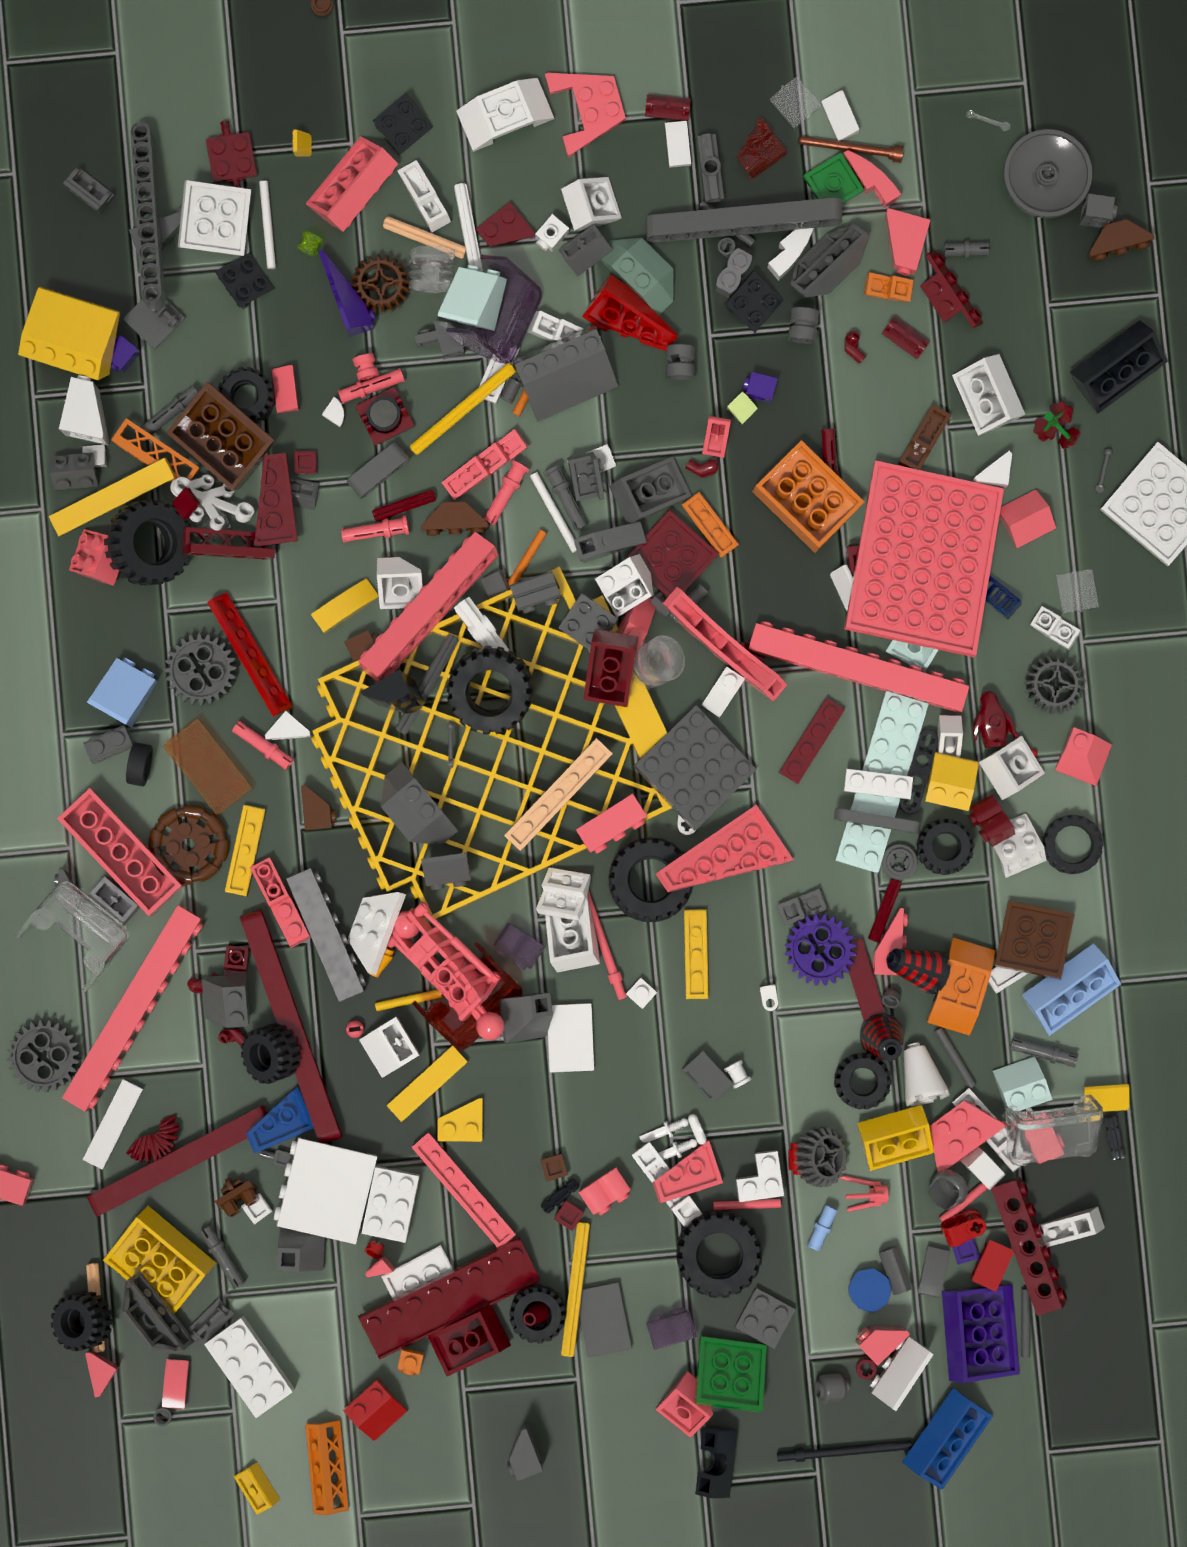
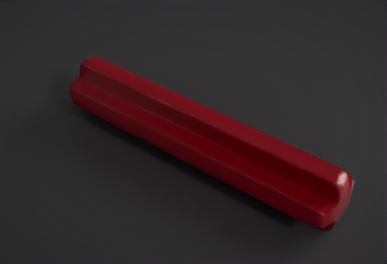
[372,489,436,521]
[868,879,902,942]

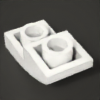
[1030,606,1081,650]

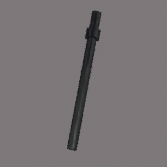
[777,1441,912,1463]

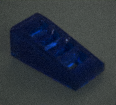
[985,575,1022,620]

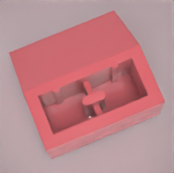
[69,529,119,586]

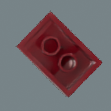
[428,1305,511,1377]

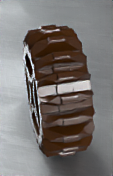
[351,254,411,314]

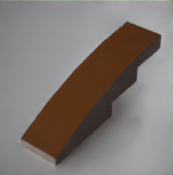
[898,404,951,470]

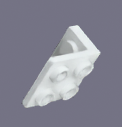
[993,814,1047,878]

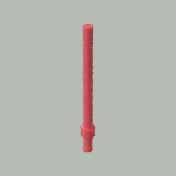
[580,872,627,1000]

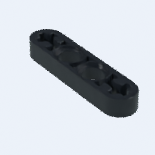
[899,730,938,814]

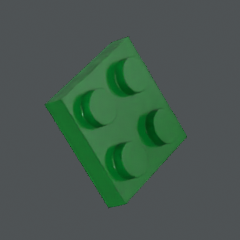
[803,153,864,205]

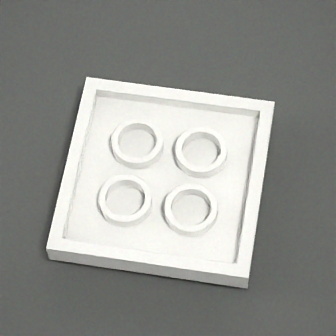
[178,180,251,256]

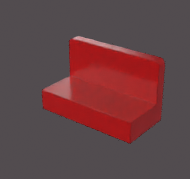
[970,1238,1014,1291]

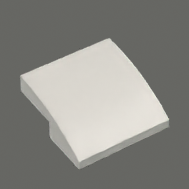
[536,867,591,921]

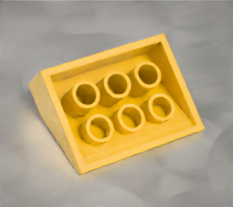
[18,287,120,380]
[103,1206,216,1314]

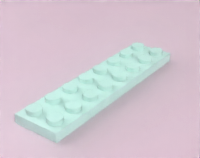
[835,691,929,874]

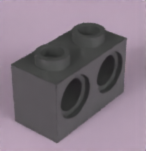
[1079,194,1118,228]

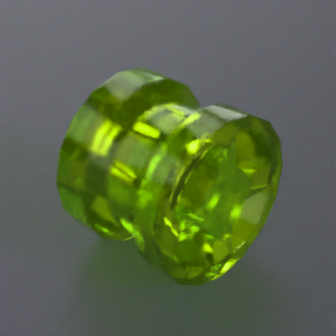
[296,231,323,257]

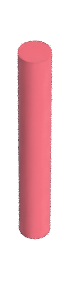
[939,1182,988,1222]
[713,1199,781,1211]

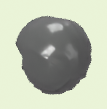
[928,1169,968,1210]

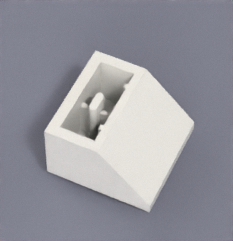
[595,554,653,617]
[359,1017,420,1078]

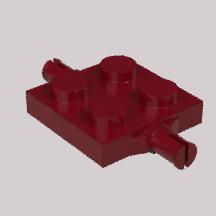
[205,121,257,188]

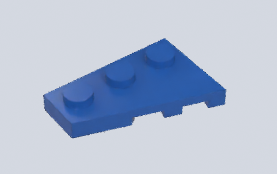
[246,1087,314,1154]

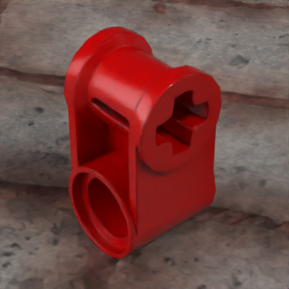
[940,1209,986,1247]

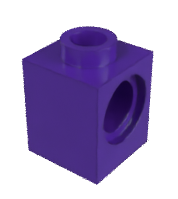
[743,372,778,403]

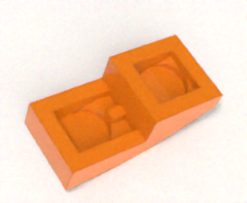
[863,272,914,302]

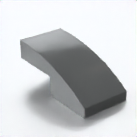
[777,888,828,926]
[918,1246,950,1298]

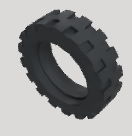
[1042,815,1103,874]

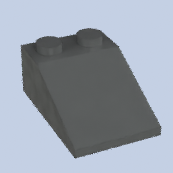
[609,456,692,524]

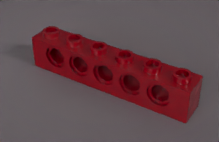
[991,1177,1067,1316]

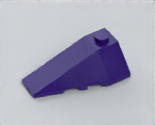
[318,250,376,338]

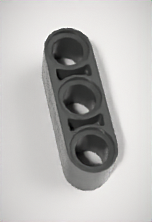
[347,442,410,499]

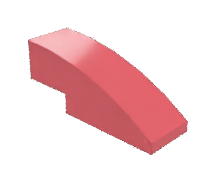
[843,150,901,208]

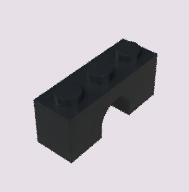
[695,1426,737,1499]

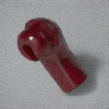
[844,331,866,364]
[685,459,719,478]

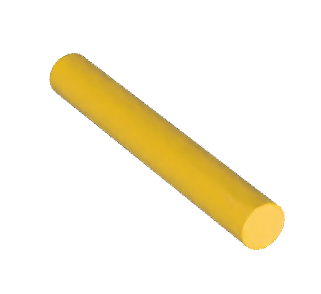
[375,990,442,1011]

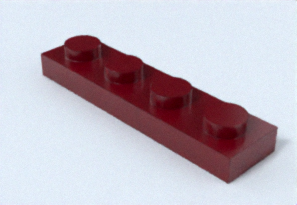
[779,698,845,785]

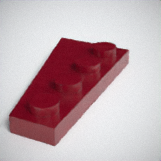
[253,453,298,547]

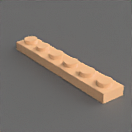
[504,738,613,851]

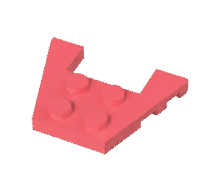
[545,73,626,157]

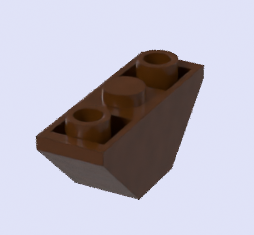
[1087,219,1155,262]
[421,502,489,536]

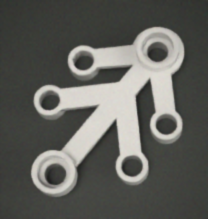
[170,474,254,531]

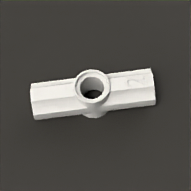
[454,597,509,652]

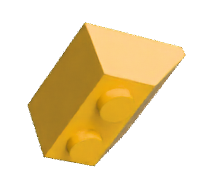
[925,752,979,811]

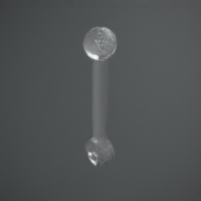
[966,110,1010,131]

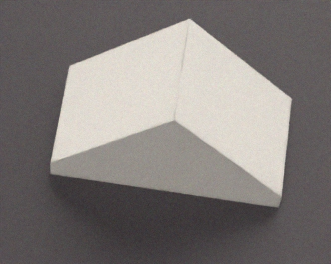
[972,451,1012,488]
[265,711,312,741]
[960,1147,1005,1190]

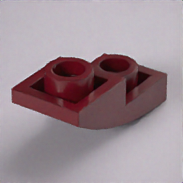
[224,946,249,976]

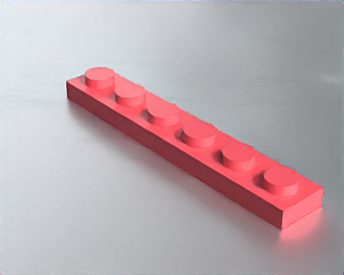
[412,1132,516,1248]

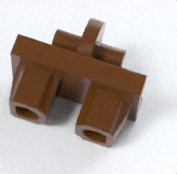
[215,1177,259,1217]

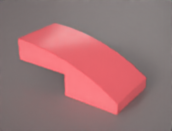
[162,1359,189,1409]

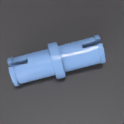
[807,1204,838,1251]

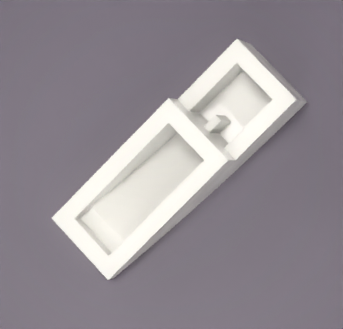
[397,160,451,232]
[767,228,813,281]
[527,311,601,343]

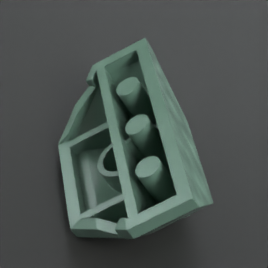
[600,238,673,316]

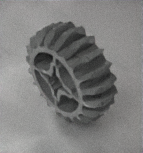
[1025,655,1085,715]
[794,1126,849,1187]

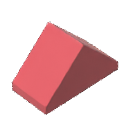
[702,416,731,458]
[85,1350,119,1398]

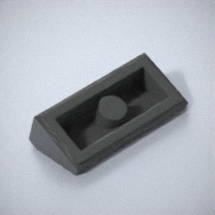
[290,478,319,510]

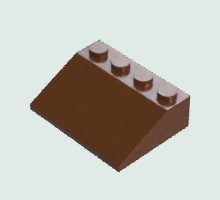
[166,382,275,491]

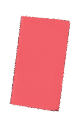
[272,365,299,413]
[365,1256,395,1277]

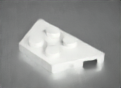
[347,892,406,975]

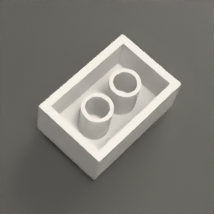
[361,1166,420,1243]

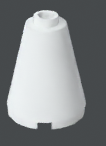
[903,1043,950,1107]

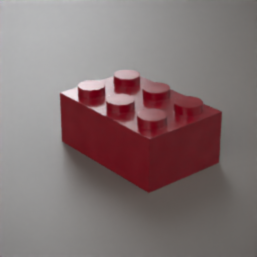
[583,629,639,707]

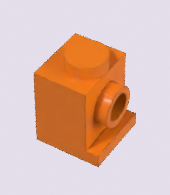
[398,1347,425,1375]

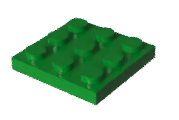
[695,1336,767,1413]

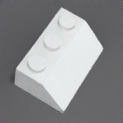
[952,354,1025,436]
[869,1336,934,1411]

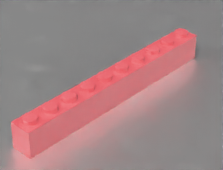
[748,621,969,713]
[62,905,204,1112]

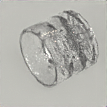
[409,246,455,293]
[633,635,685,689]

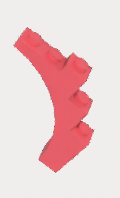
[662,587,787,701]

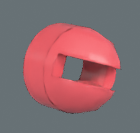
[346,1020,364,1038]

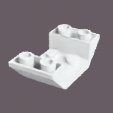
[456,78,554,152]

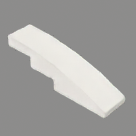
[952,1088,1030,1173]

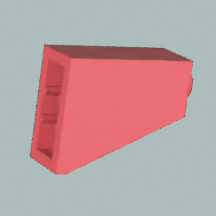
[885,208,930,276]

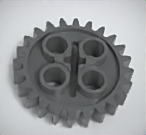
[164,633,237,706]
[7,1020,81,1092]

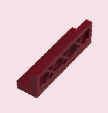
[183,527,275,560]

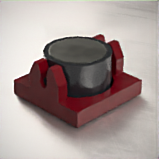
[355,387,414,446]

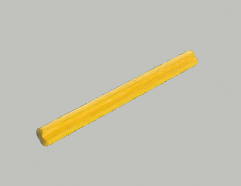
[410,363,516,455]
[561,1222,590,1357]

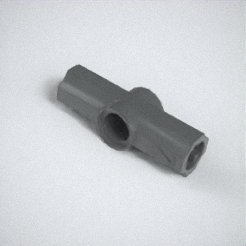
[697,133,724,203]

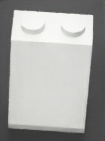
[59,375,109,445]

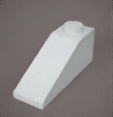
[1034,1207,1105,1248]

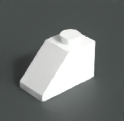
[701,667,745,718]
[937,715,963,757]

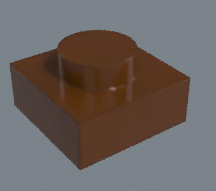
[540,1153,568,1182]

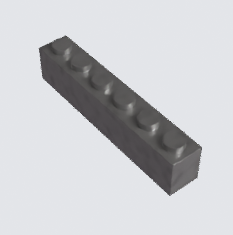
[286,868,367,1002]

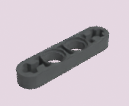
[834,808,921,834]

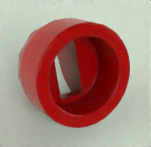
[364,1240,384,1260]

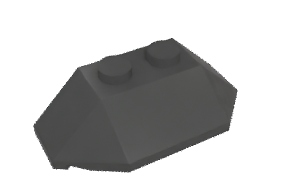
[790,223,869,297]
[381,762,458,845]
[122,1271,195,1353]

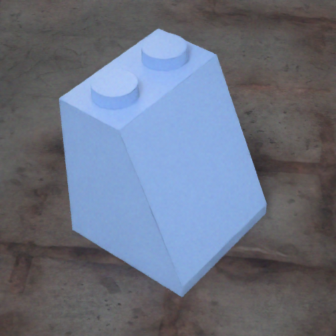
[87,657,158,727]

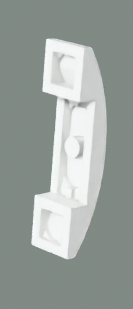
[632,1142,702,1227]

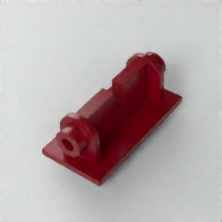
[645,95,691,121]
[882,316,930,360]

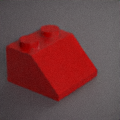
[343,1377,408,1441]

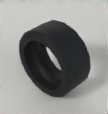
[126,742,153,787]

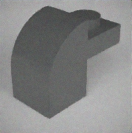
[415,321,465,360]

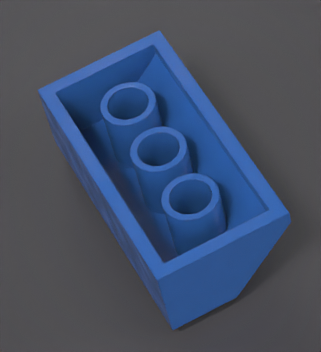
[902,1388,993,1490]

